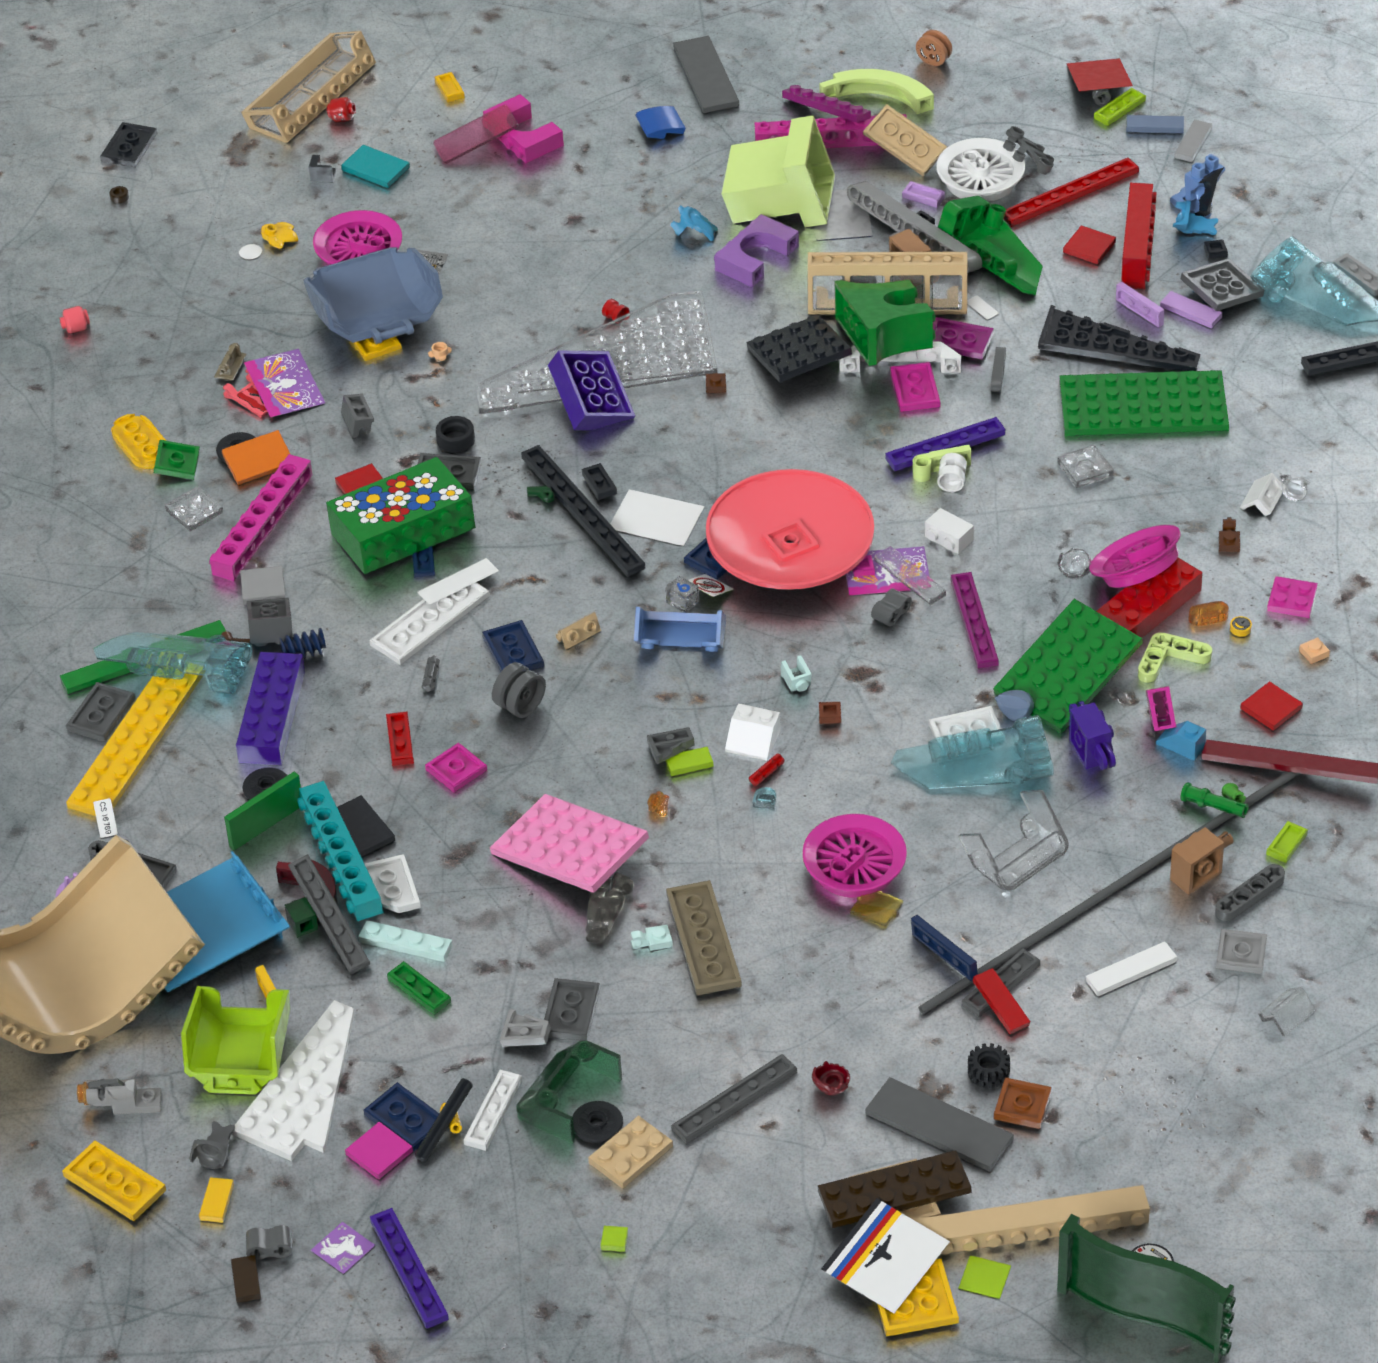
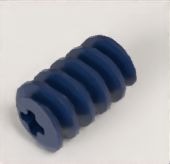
[279,628,326,659]

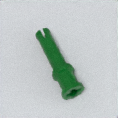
[1180,782,1249,818]

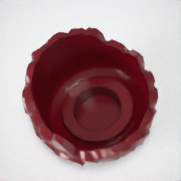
[812,1061,851,1096]

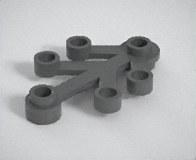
[1003,126,1055,175]

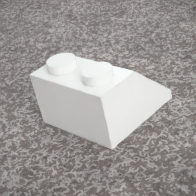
[725,703,781,761]

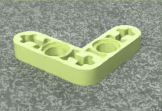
[1138,632,1212,683]

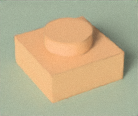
[1299,637,1330,664]

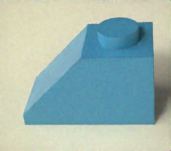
[1156,721,1207,761]

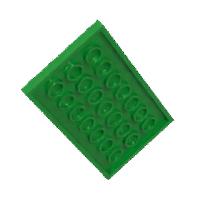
[1059,370,1229,436]

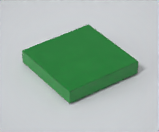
[153,440,200,480]

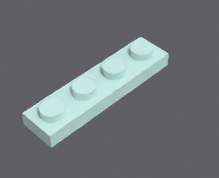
[358,920,453,962]

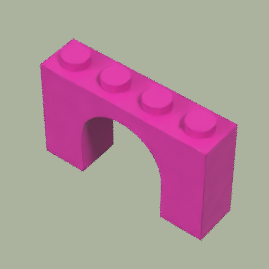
[482,94,564,163]

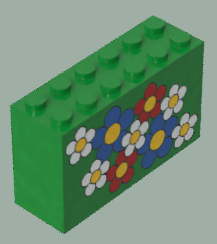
[326,457,476,574]

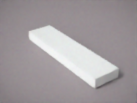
[1086,942,1177,996]
[464,1069,522,1151]

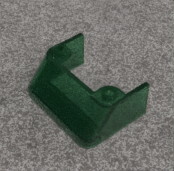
[516,1040,622,1144]

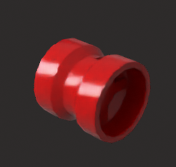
[602,298,630,325]

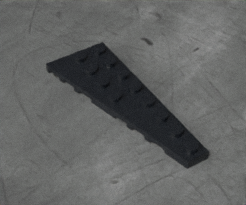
[1038,305,1201,371]

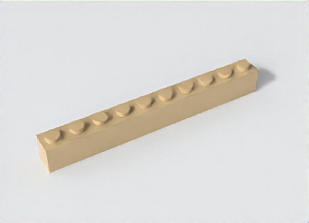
[913,1185,1150,1255]

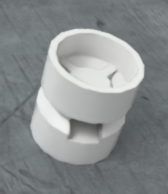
[937,453,967,492]

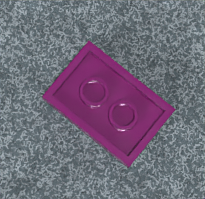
[933,317,994,360]

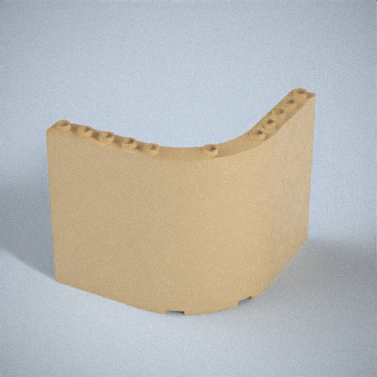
[0,835,205,1054]

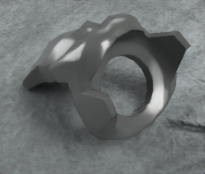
[189,1121,235,1169]

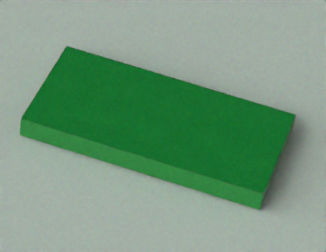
[224,771,301,851]

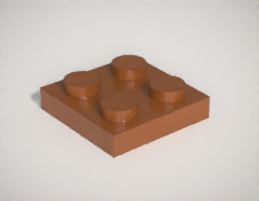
[994,1077,1052,1129]

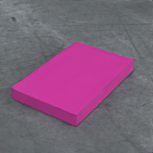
[890,362,941,412]

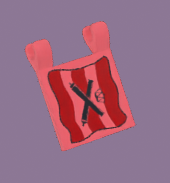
[223,369,268,418]

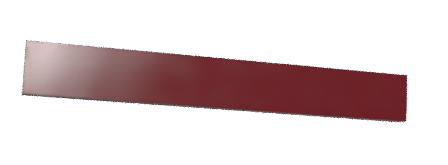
[1202,739,1378,784]

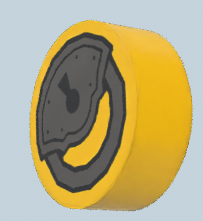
[1230,616,1252,637]

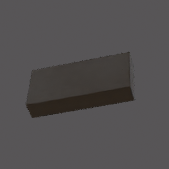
[231,1255,261,1303]

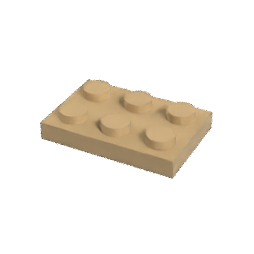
[588,1115,673,1189]

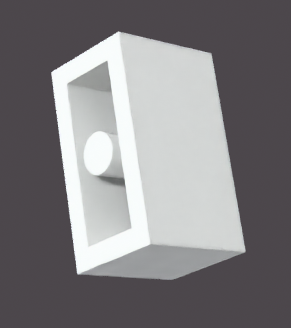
[925,508,974,554]

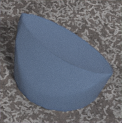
[995,690,1034,722]

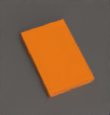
[222,430,290,485]

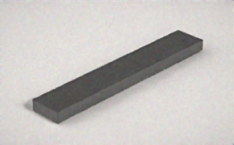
[288,854,371,975]
[671,1054,797,1144]

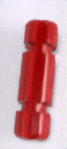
[749,753,785,786]

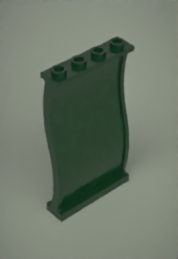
[1057,1214,1236,1363]

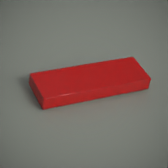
[386,711,414,766]
[972,968,1031,1034]

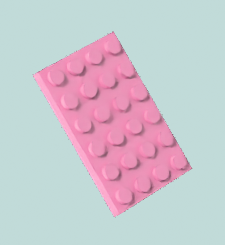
[490,794,649,893]

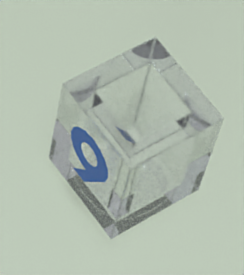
[665,576,699,613]

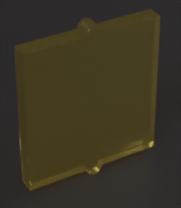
[850,891,903,927]

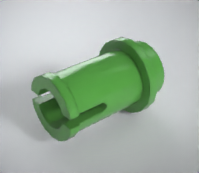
[1221,783,1246,803]

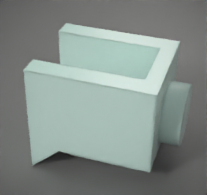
[781,655,812,692]

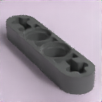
[1215,864,1285,921]

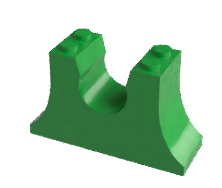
[834,280,936,366]

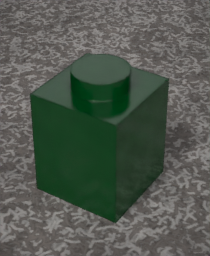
[285,897,318,938]

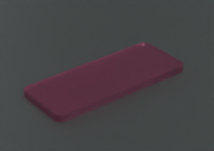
[433,105,518,164]

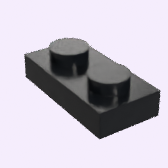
[582,463,617,500]

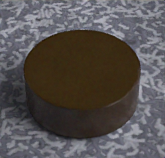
[109,186,129,203]

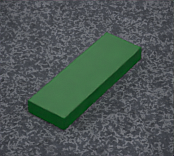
[387,961,451,1015]

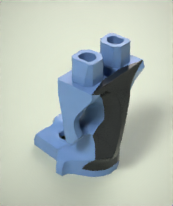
[1170,154,1225,218]

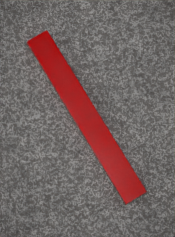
[1004,157,1139,227]

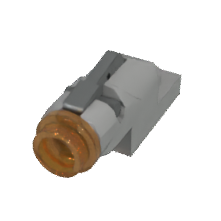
[77,1078,162,1114]

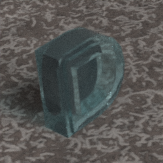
[752,787,777,810]

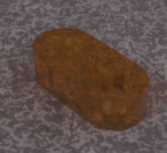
[1188,601,1229,626]

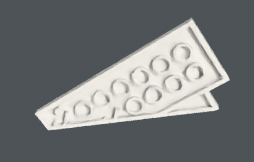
[232,1000,354,1161]

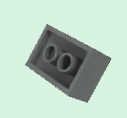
[247,598,293,646]

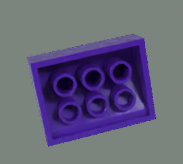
[548,350,636,430]

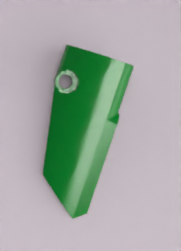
[938,196,1043,295]

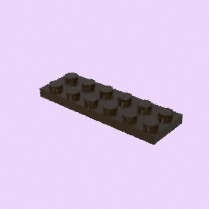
[818,1150,972,1228]

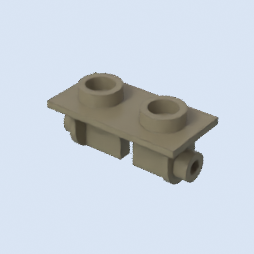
[214,343,247,381]

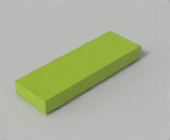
[1094,88,1146,126]

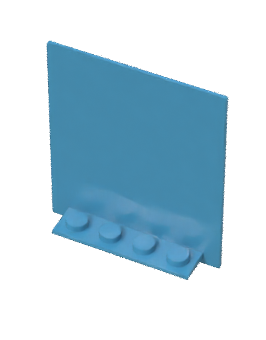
[164,851,290,992]

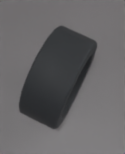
[436,416,475,453]

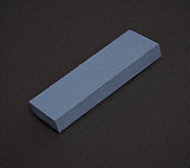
[1126,115,1184,134]

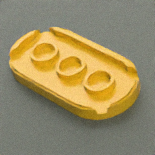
[111,414,166,469]

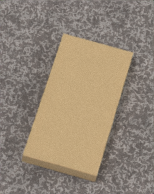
[863,104,947,177]

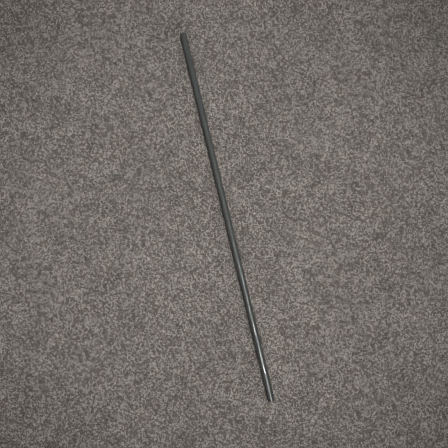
[918,772,1301,1014]

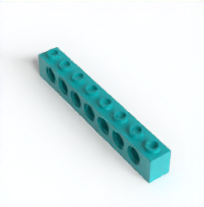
[297,781,383,922]

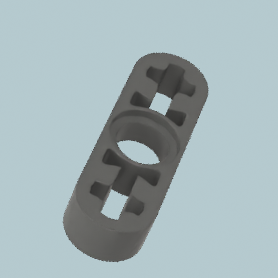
[991,347,1006,392]

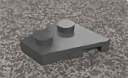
[647,727,695,764]

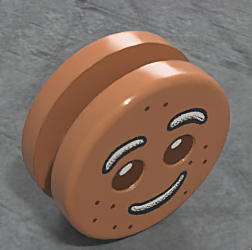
[916,30,952,66]

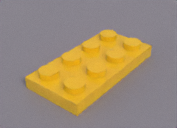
[62,1140,166,1221]

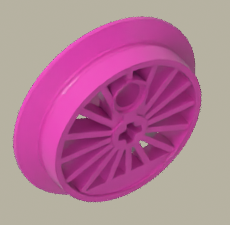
[313,210,402,266]
[1089,525,1181,588]
[803,814,907,898]

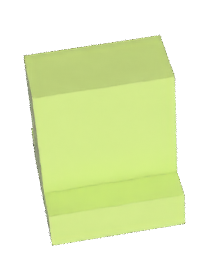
[721,115,835,227]

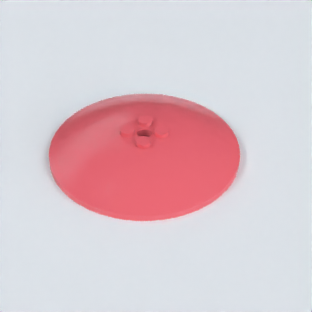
[706,469,874,590]

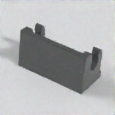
[341,393,374,438]

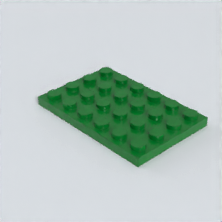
[993,598,1143,734]

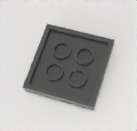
[1180,258,1265,311]

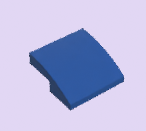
[635,106,686,139]

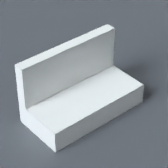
[1240,473,1285,516]

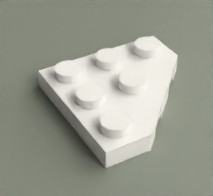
[365,854,421,913]

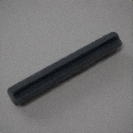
[415,1078,473,1162]

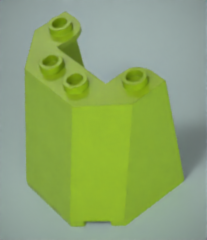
[181,986,290,1095]

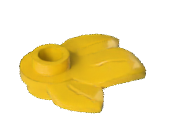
[261,222,298,249]

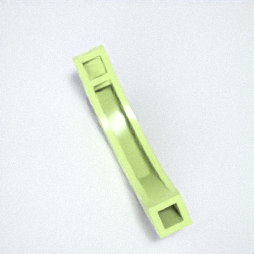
[819,69,934,114]

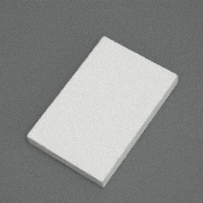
[929,706,1005,755]

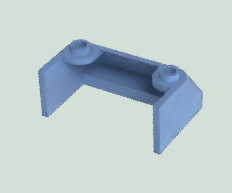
[634,607,726,652]

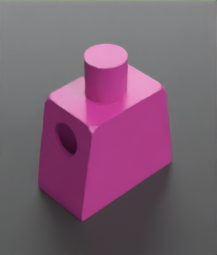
[1146,686,1176,731]

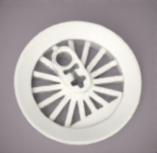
[937,138,1025,202]

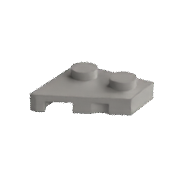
[500,1009,551,1047]

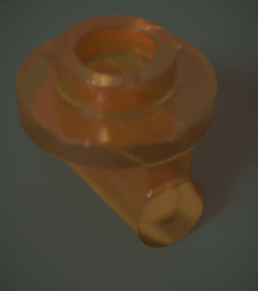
[647,791,669,817]

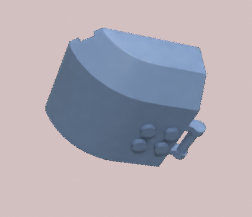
[303,247,443,344]

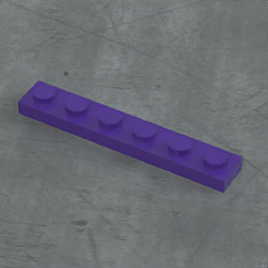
[885,417,1006,472]
[370,1208,449,1329]

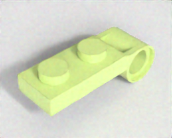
[913,445,971,482]

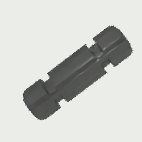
[422,655,440,692]

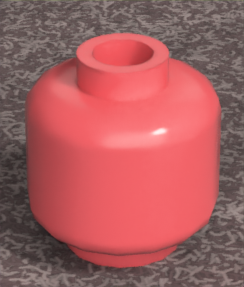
[59,306,90,334]

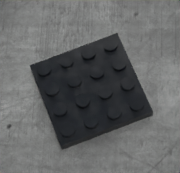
[746,315,852,382]

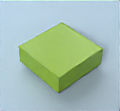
[601,1225,628,1252]

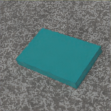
[341,145,410,188]

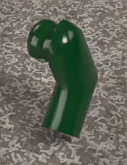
[527,486,555,503]

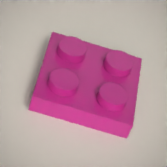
[1267,576,1318,618]

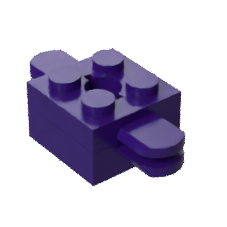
[1069,701,1116,770]

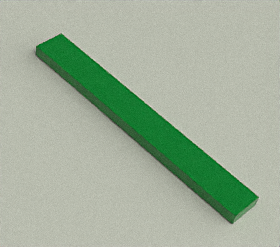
[60,620,226,694]

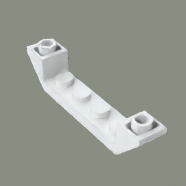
[840,342,961,373]

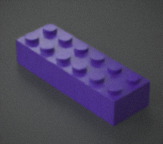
[236,652,305,766]

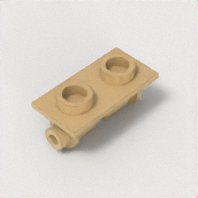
[556,612,601,650]

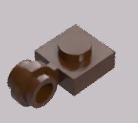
[1218,517,1240,552]

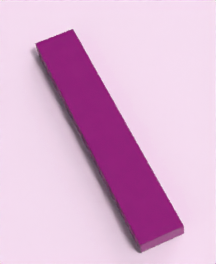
[950,572,999,669]

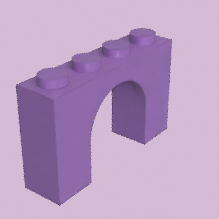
[714,214,799,288]

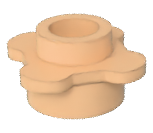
[428,342,452,361]

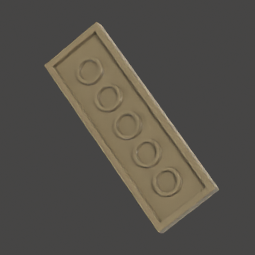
[666,880,742,996]

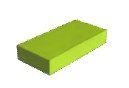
[665,746,714,776]
[1266,821,1308,863]

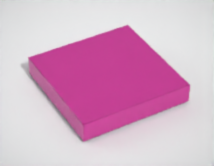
[425,742,487,793]
[345,1122,413,1180]

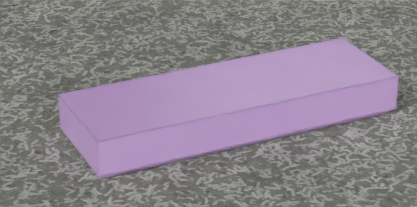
[1116,282,1165,328]
[1160,291,1222,329]

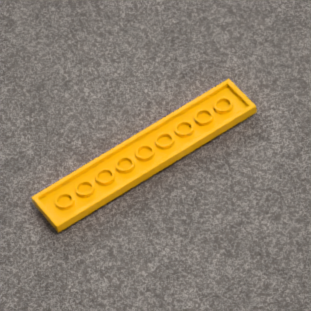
[66,655,206,816]

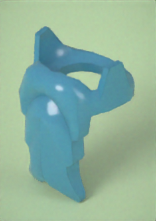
[1173,200,1219,235]
[670,205,718,241]

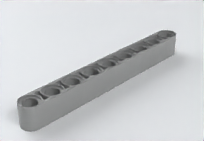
[847,181,982,273]

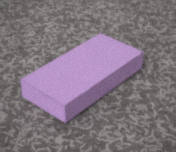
[902,181,945,208]

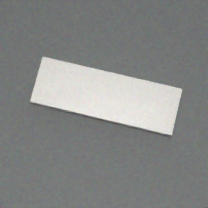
[369,583,490,665]

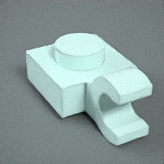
[631,925,673,951]

